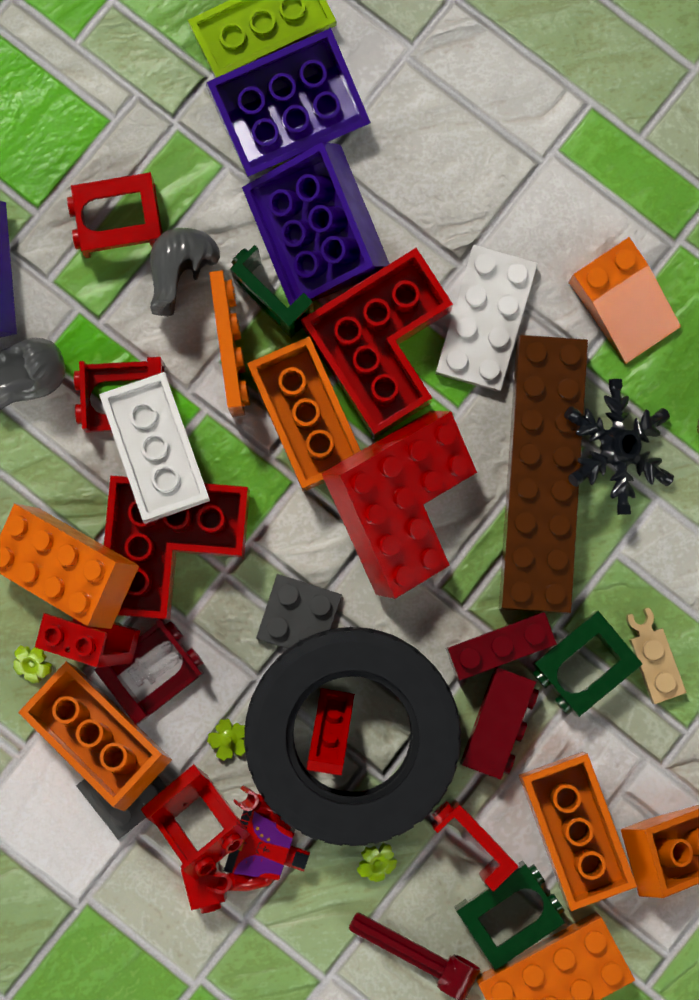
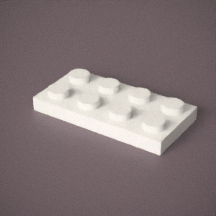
[435,245,538,393]
[99,372,210,524]

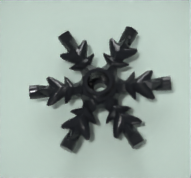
[564,379,674,515]

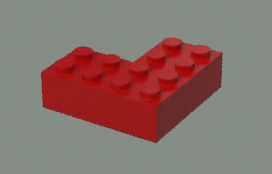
[301,248,453,439]
[321,411,477,599]
[104,475,250,620]

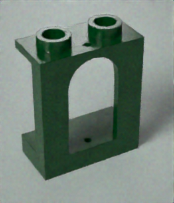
[230,245,314,338]
[532,611,643,717]
[454,860,565,970]

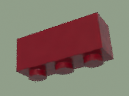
[445,612,557,681]
[460,667,539,780]

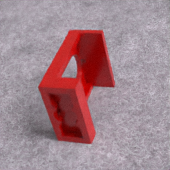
[67,172,163,258]
[74,357,164,433]
[35,613,141,668]
[141,764,251,880]
[431,799,519,892]

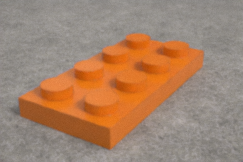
[209,270,250,417]

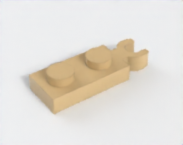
[626,608,687,704]

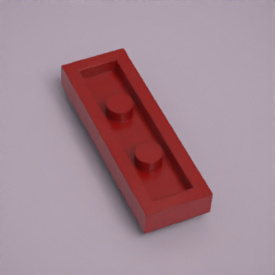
[307,688,355,776]

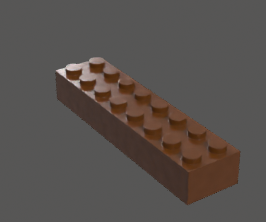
[499,335,588,614]

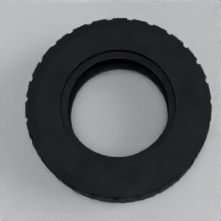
[244,627,461,846]

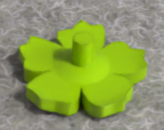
[13,645,53,683]
[207,718,246,761]
[356,843,397,883]

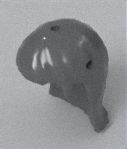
[150,228,220,317]
[0,338,66,410]

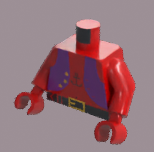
[207,785,310,894]

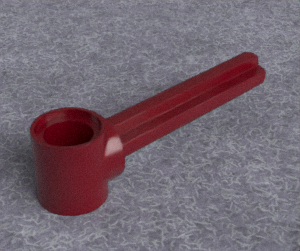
[349,912,481,1000]

